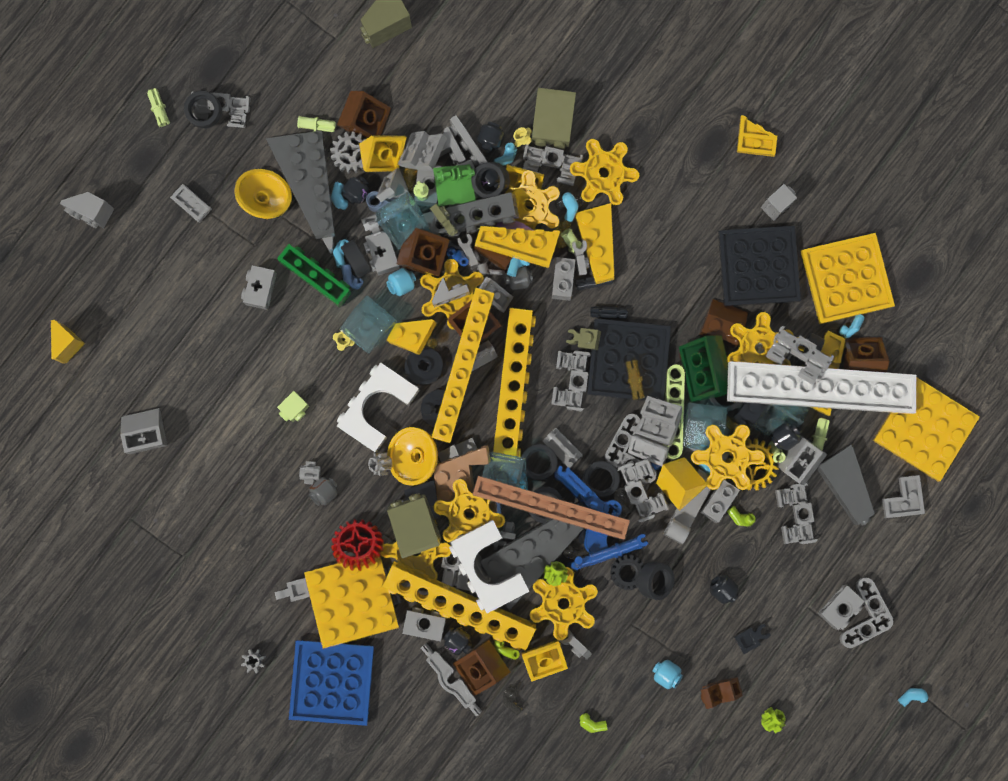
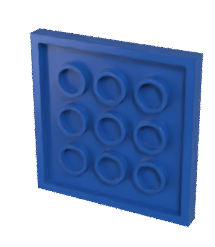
[289,640,374,726]

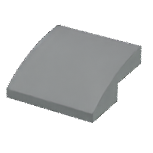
[398,131,447,170]
[635,396,683,447]

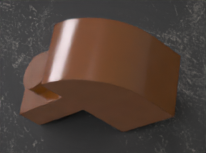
[701,677,743,709]

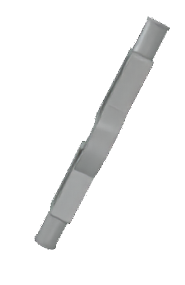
[420,643,482,716]

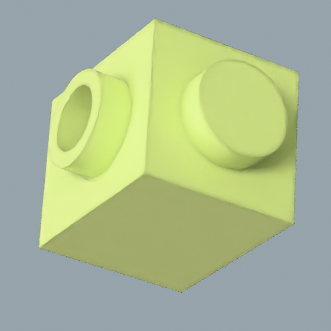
[277,391,309,422]

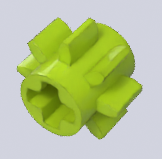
[543,561,568,586]
[761,707,786,734]

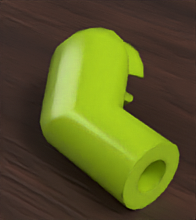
[727,506,756,527]
[494,640,520,660]
[580,714,607,733]

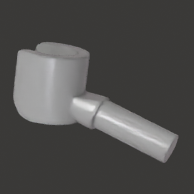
[477,263,505,277]

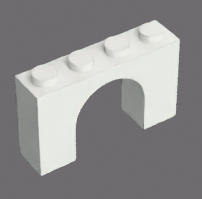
[337,363,420,453]
[449,520,529,613]

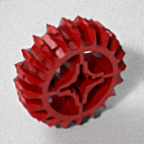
[331,519,384,571]

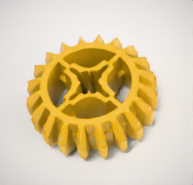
[726,438,779,490]

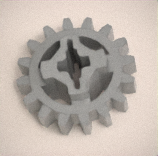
[330,132,366,174]

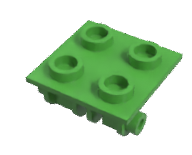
[433,164,476,206]

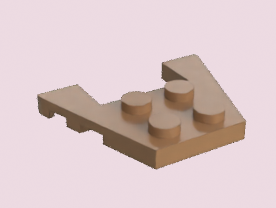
[434,445,498,514]

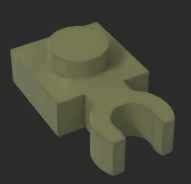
[430,204,458,237]
[566,328,601,350]

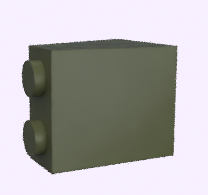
[360,0,412,49]
[532,88,576,149]
[387,493,441,559]

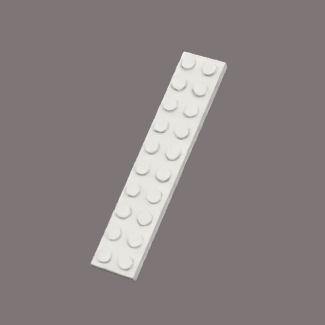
[727,361,916,414]

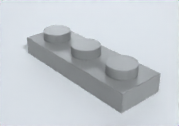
[449,115,487,167]

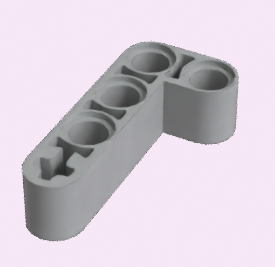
[663,469,710,544]

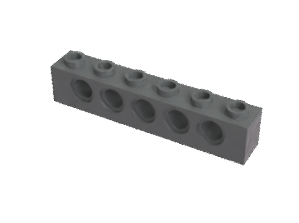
[402,193,519,240]

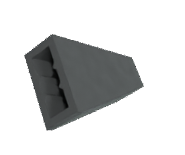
[817,445,875,526]

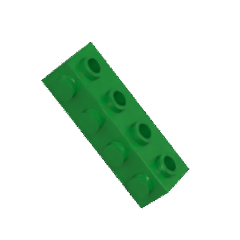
[277,244,352,308]

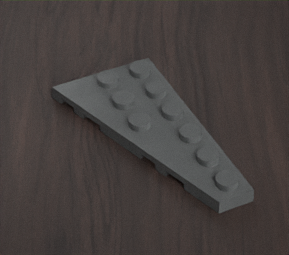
[266,130,335,239]
[480,502,584,610]

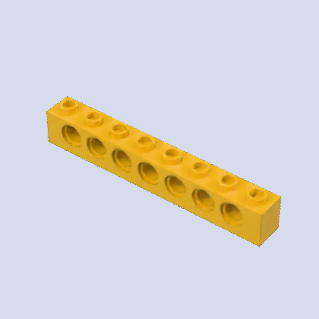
[432,288,494,443]
[492,308,536,464]
[383,561,536,650]

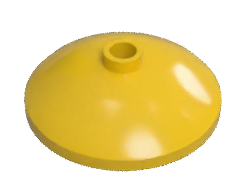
[234,169,292,219]
[387,427,438,485]

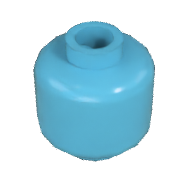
[386,268,416,296]
[653,660,683,689]

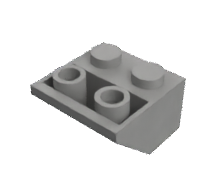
[60,192,114,229]
[121,408,168,454]
[774,434,827,485]

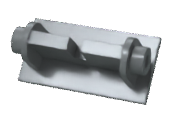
[471,340,498,372]
[543,428,582,468]

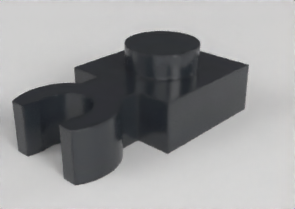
[734,624,771,654]

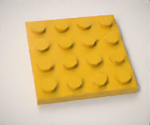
[801,233,895,324]
[873,377,980,482]
[304,552,399,649]

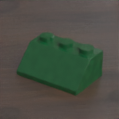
[679,335,728,402]

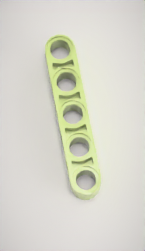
[663,365,685,460]

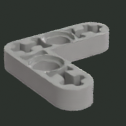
[605,414,656,484]
[840,578,893,648]

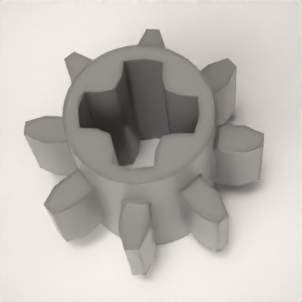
[368,452,392,476]
[299,461,321,484]
[241,649,266,673]

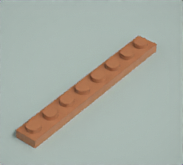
[473,476,630,540]

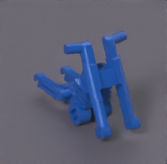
[554,466,648,570]

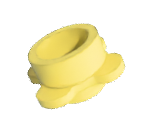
[513,127,532,147]
[333,329,355,351]

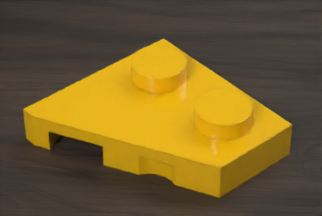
[737,115,777,157]
[387,319,437,355]

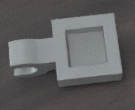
[361,213,383,237]
[458,234,480,270]
[572,240,589,275]
[275,578,310,602]
[559,630,592,659]

